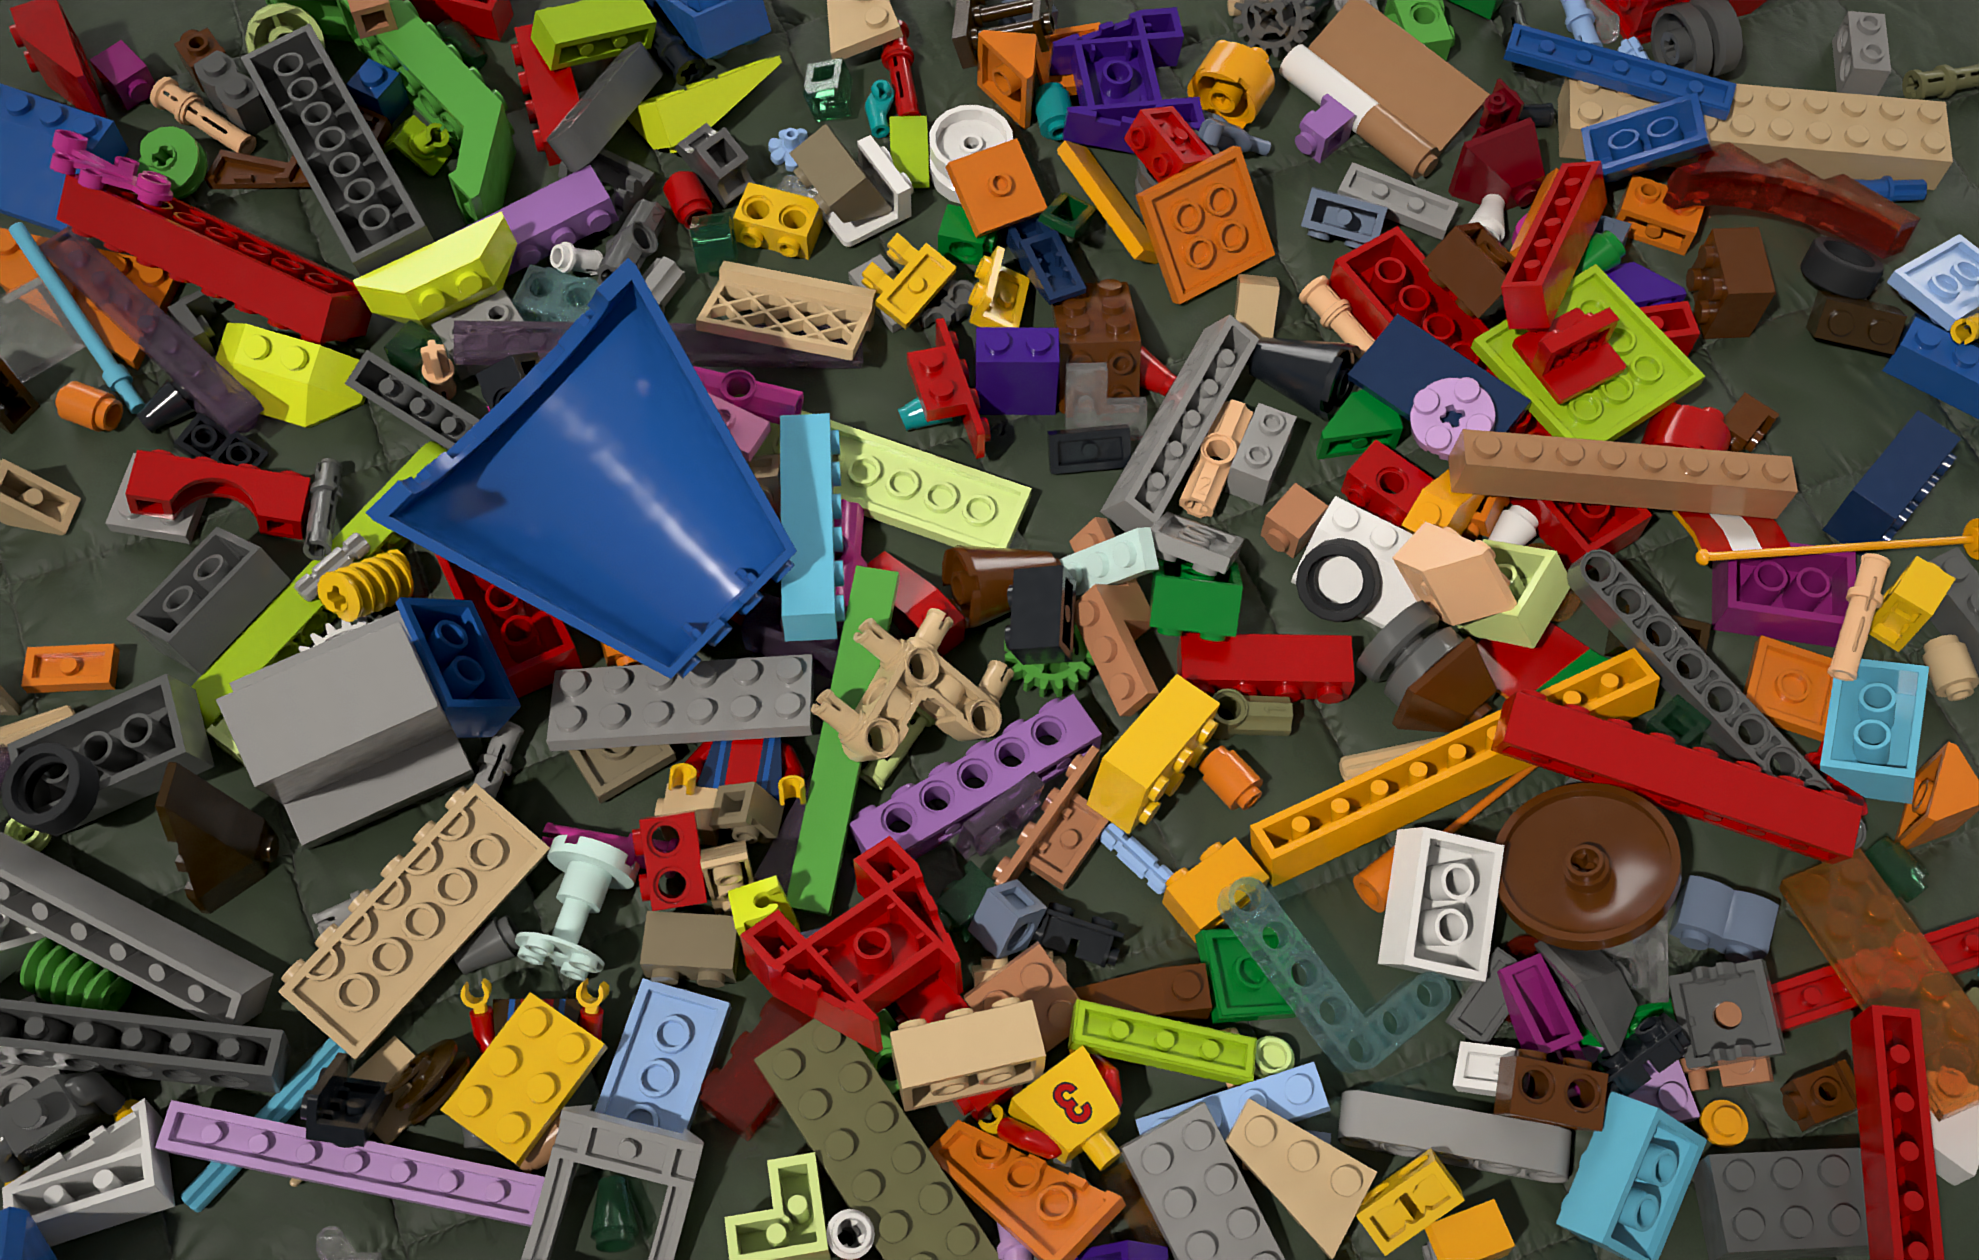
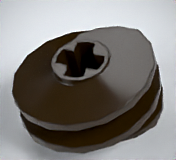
[383,1039,470,1125]

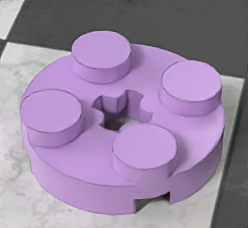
[1410,377,1495,461]

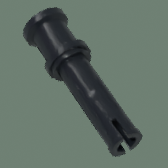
[644,1,704,86]

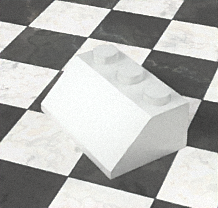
[1291,496,1417,629]

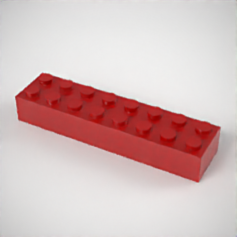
[56,174,372,345]

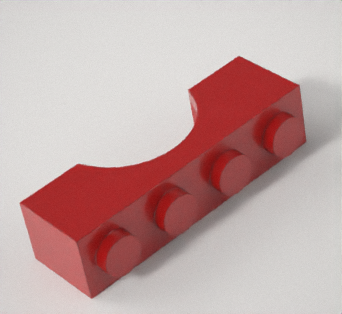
[125,450,311,540]

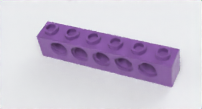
[849,694,1102,860]

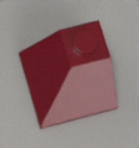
[1448,117,1545,211]

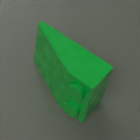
[1149,557,1243,642]

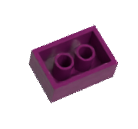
[1712,542,1856,648]

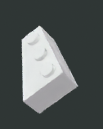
[2,1098,175,1247]

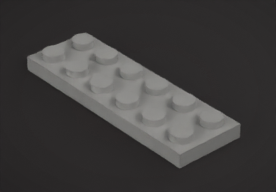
[546,654,815,751]

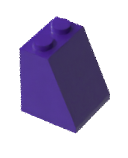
[975,327,1059,415]

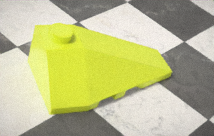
[627,55,782,153]

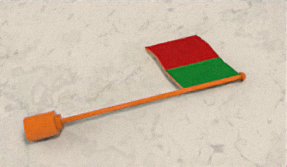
[1353,622,1609,913]

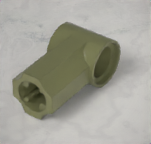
[1212,688,1293,740]

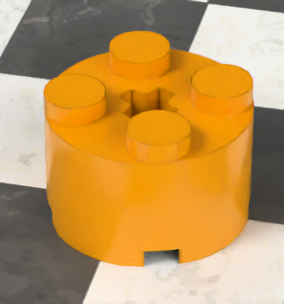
[1187,40,1275,129]

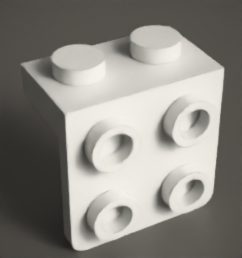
[809,135,914,247]

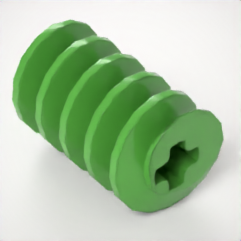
[20,937,133,1012]

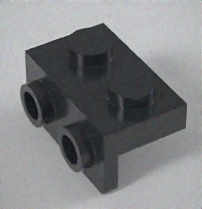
[300,1052,393,1148]

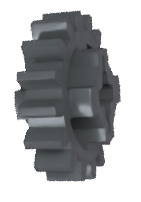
[1233,0,1315,57]

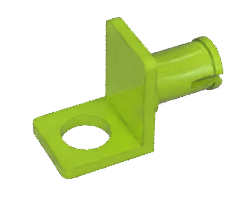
[382,115,453,177]

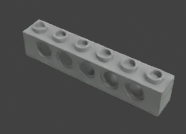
[1100,314,1259,532]

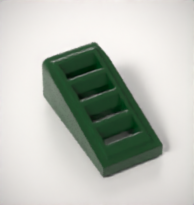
[1038,192,1097,238]

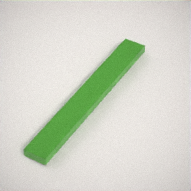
[787,565,900,916]

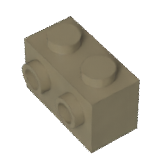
[640,911,741,988]

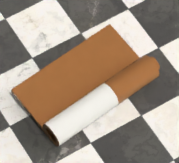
[1279,0,1490,179]

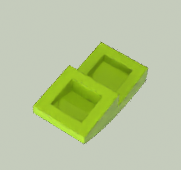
[889,116,929,188]

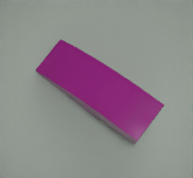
[1497,953,1587,1100]

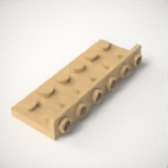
[278,783,550,1060]

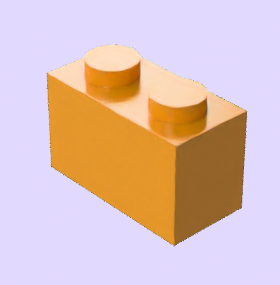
[1162,837,1270,943]

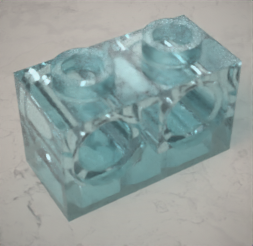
[512,264,600,336]

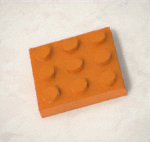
[1135,146,1275,305]

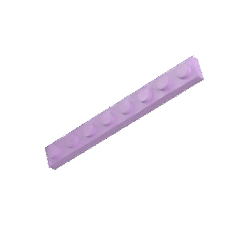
[155,1100,545,1227]

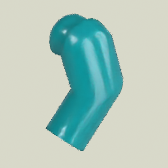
[865,80,894,138]

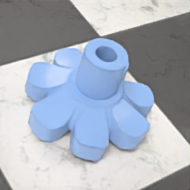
[768,128,808,172]

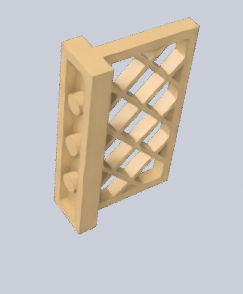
[696,261,877,361]

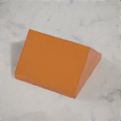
[977,30,1037,130]
[1892,742,1979,852]

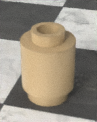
[1922,635,1979,701]

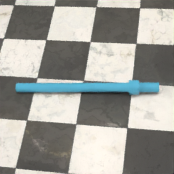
[9,222,146,414]

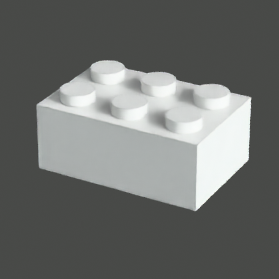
[1378,827,1504,982]

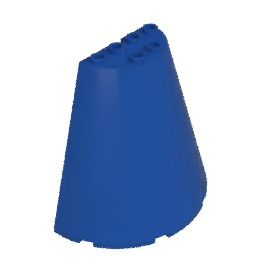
[365,258,797,679]

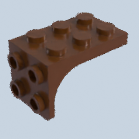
[1051,279,1141,415]

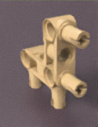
[811,608,1014,762]

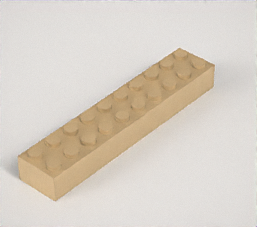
[1558,77,1953,190]

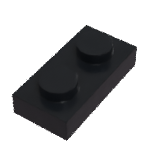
[1047,424,1131,475]

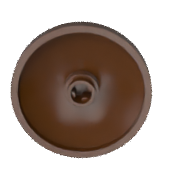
[1495,783,1682,951]

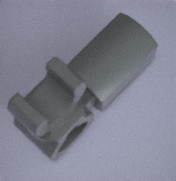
[922,275,974,331]

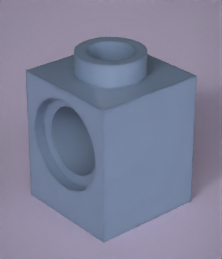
[967,879,1047,959]

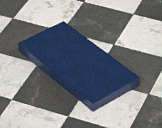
[1347,314,1531,433]

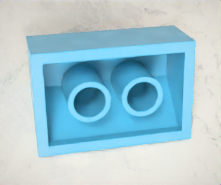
[1820,659,1929,804]
[1556,1091,1707,1260]

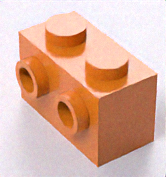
[1615,174,1707,256]

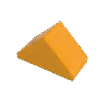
[1425,1199,1515,1260]

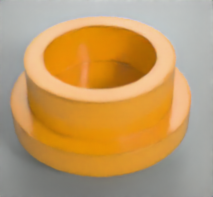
[1699,1100,1748,1148]

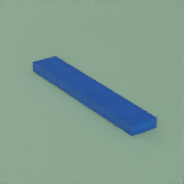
[1503,23,1736,120]

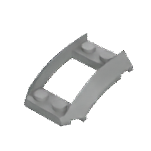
[521,1105,704,1260]

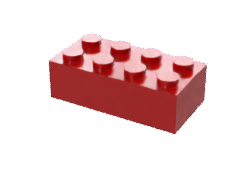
[435,554,583,699]

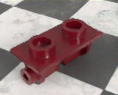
[1472,78,1524,139]

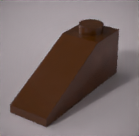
[1073,963,1212,1025]

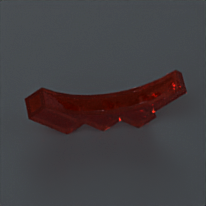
[1662,142,1921,259]

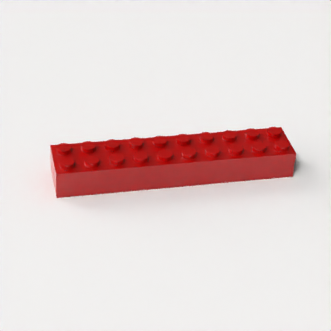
[1329,226,1653,571]

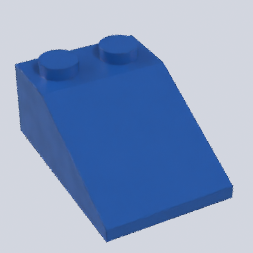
[655,0,772,60]

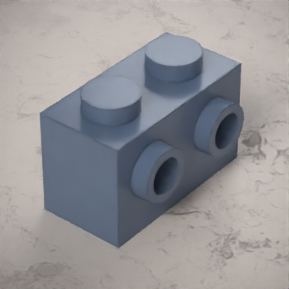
[1301,187,1388,248]

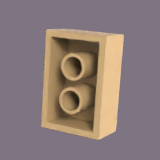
[890,997,1046,1112]

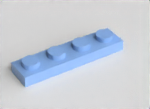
[1135,1062,1331,1141]

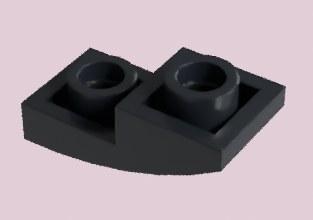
[174,412,269,468]

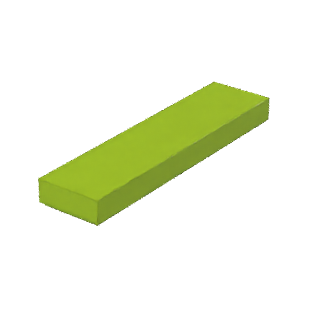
[1068,999,1257,1086]

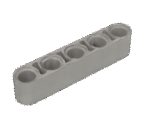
[1337,1090,1572,1183]

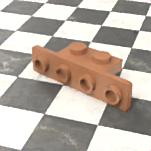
[992,745,1111,891]

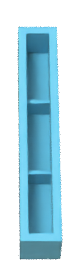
[780,413,845,642]

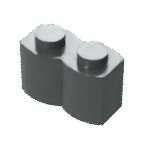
[194,50,272,136]

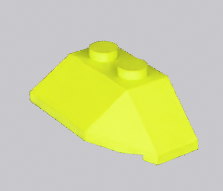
[353,211,517,331]
[215,323,366,429]

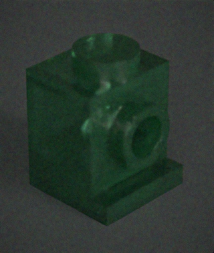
[803,57,853,122]
[1644,694,1712,749]
[936,860,997,943]

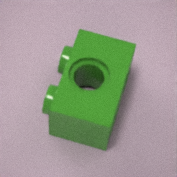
[1384,0,1455,61]

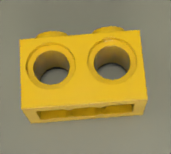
[733,182,824,260]
[1869,556,1956,652]
[1356,1148,1465,1256]

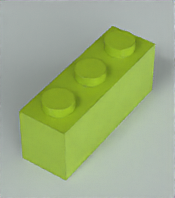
[531,0,657,71]

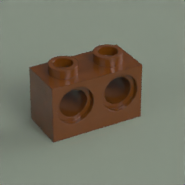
[1493,1049,1608,1132]

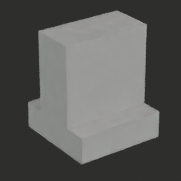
[216,610,476,850]

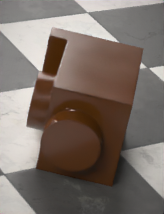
[174,27,227,92]
[1723,392,1780,453]
[1780,1059,1857,1132]

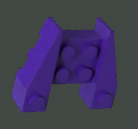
[1048,7,1205,153]

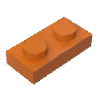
[21,643,120,693]

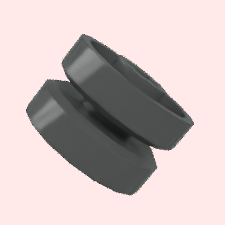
[1650,0,1743,78]
[1356,600,1464,708]

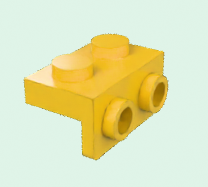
[968,245,1030,328]

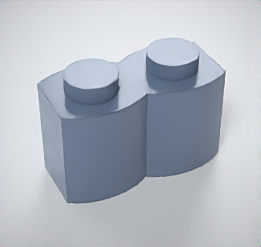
[1669,875,1779,964]

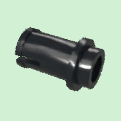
[1518,103,1554,127]

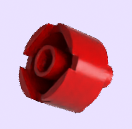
[1641,402,1731,451]

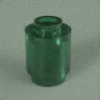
[1859,836,1929,904]

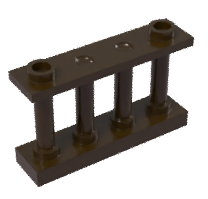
[952,0,1055,69]

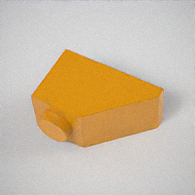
[1401,469,1485,536]

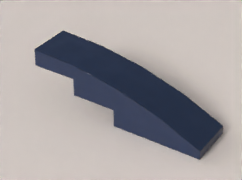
[999,215,1087,305]

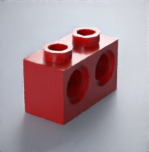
[632,810,708,911]

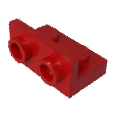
[1124,106,1213,183]

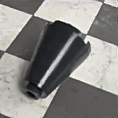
[1246,337,1362,422]

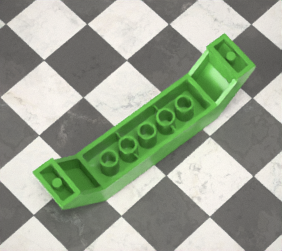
[265,0,516,226]

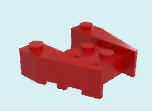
[740,836,963,1053]

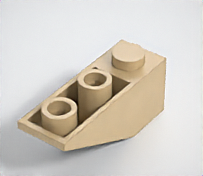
[700,840,755,916]

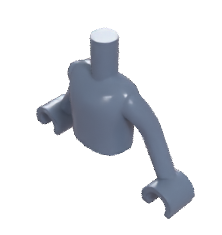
[1171,97,1271,156]

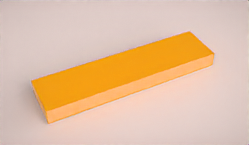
[1057,140,1158,264]

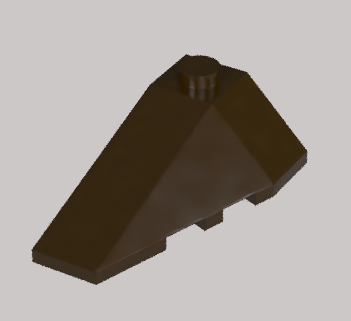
[155,762,279,914]

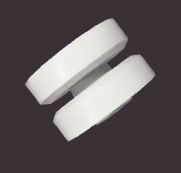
[929,105,1013,204]

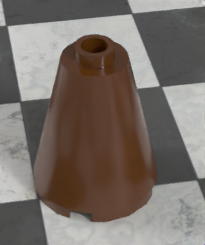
[942,545,1061,629]

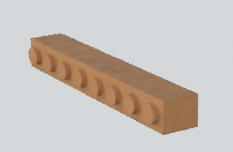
[1448,429,1798,519]

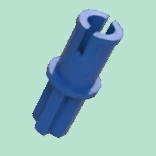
[1845,175,1927,206]

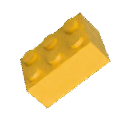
[1086,674,1220,835]

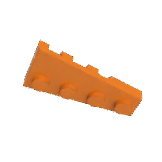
[929,1119,1126,1260]

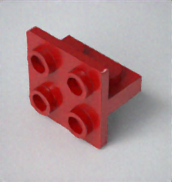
[1512,307,1626,404]

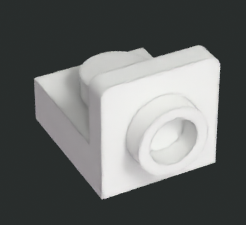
[1453,1041,1530,1096]

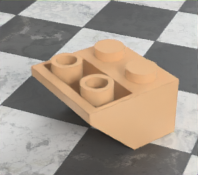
[1392,521,1518,626]

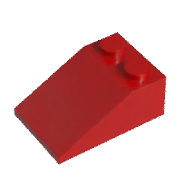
[9,0,109,119]

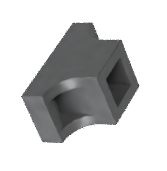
[675,123,755,209]

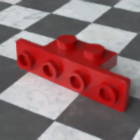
[907,318,991,459]

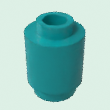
[1033,82,1073,141]

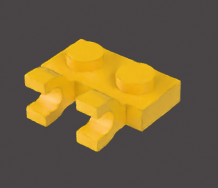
[861,233,957,330]

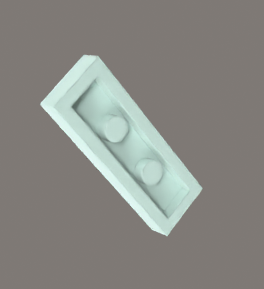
[1059,527,1159,599]

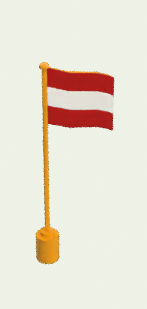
[1672,510,1979,566]

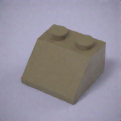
[789,124,893,223]

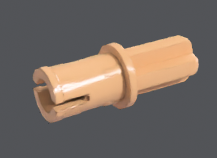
[420,340,457,400]

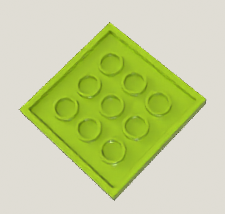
[1471,264,1705,442]

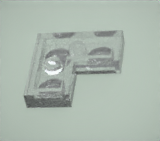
[1065,362,1147,441]

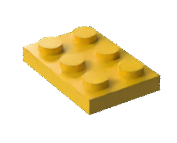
[440,992,607,1167]

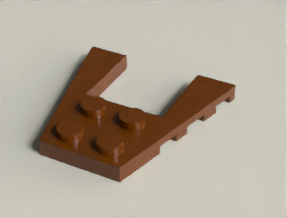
[204,94,393,189]

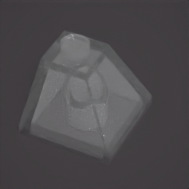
[0,277,86,383]

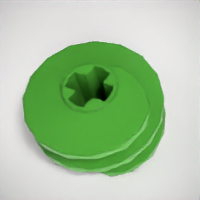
[138,126,208,200]

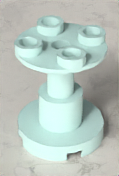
[515,835,640,981]

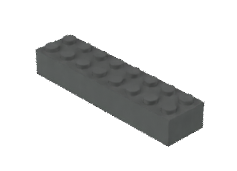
[240,23,435,276]

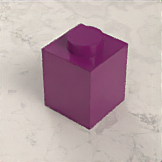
[90,40,156,111]

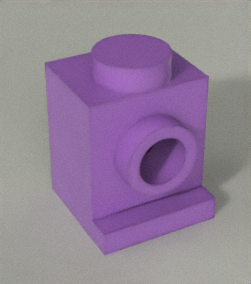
[1295,93,1355,164]

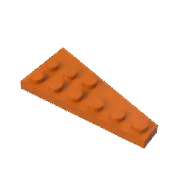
[0,228,181,371]

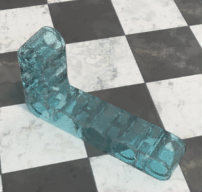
[1217,877,1452,1073]

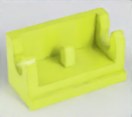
[728,875,801,936]

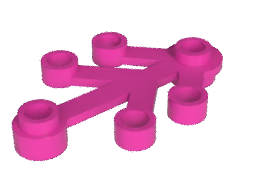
[50,129,173,206]

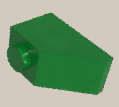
[1316,389,1403,460]

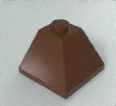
[1392,637,1497,733]

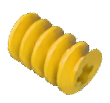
[317,549,414,622]

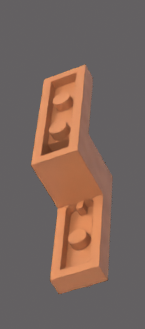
[1069,517,1159,716]

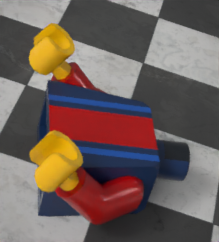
[668,737,807,812]

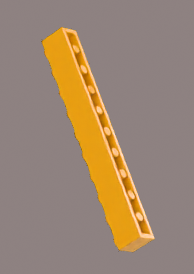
[1250,648,1660,887]

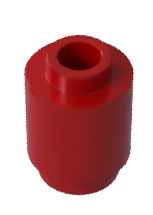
[663,171,712,230]

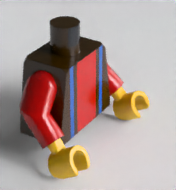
[460,978,610,1054]

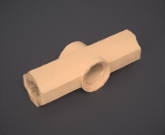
[1179,399,1253,518]

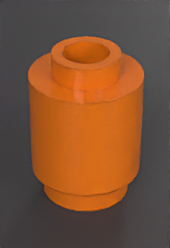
[55,381,123,432]
[1198,745,1263,810]

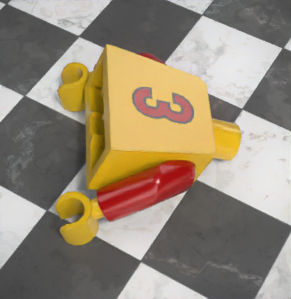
[978,1045,1123,1171]

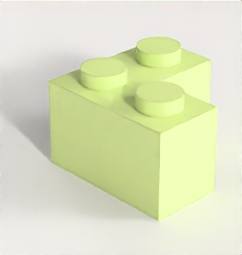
[724,1152,831,1260]

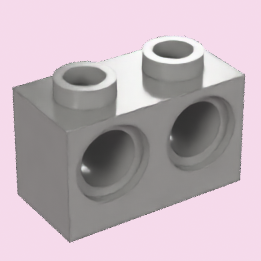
[1832,11,1891,96]
[1225,403,1297,506]

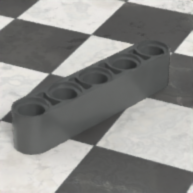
[546,42,663,173]

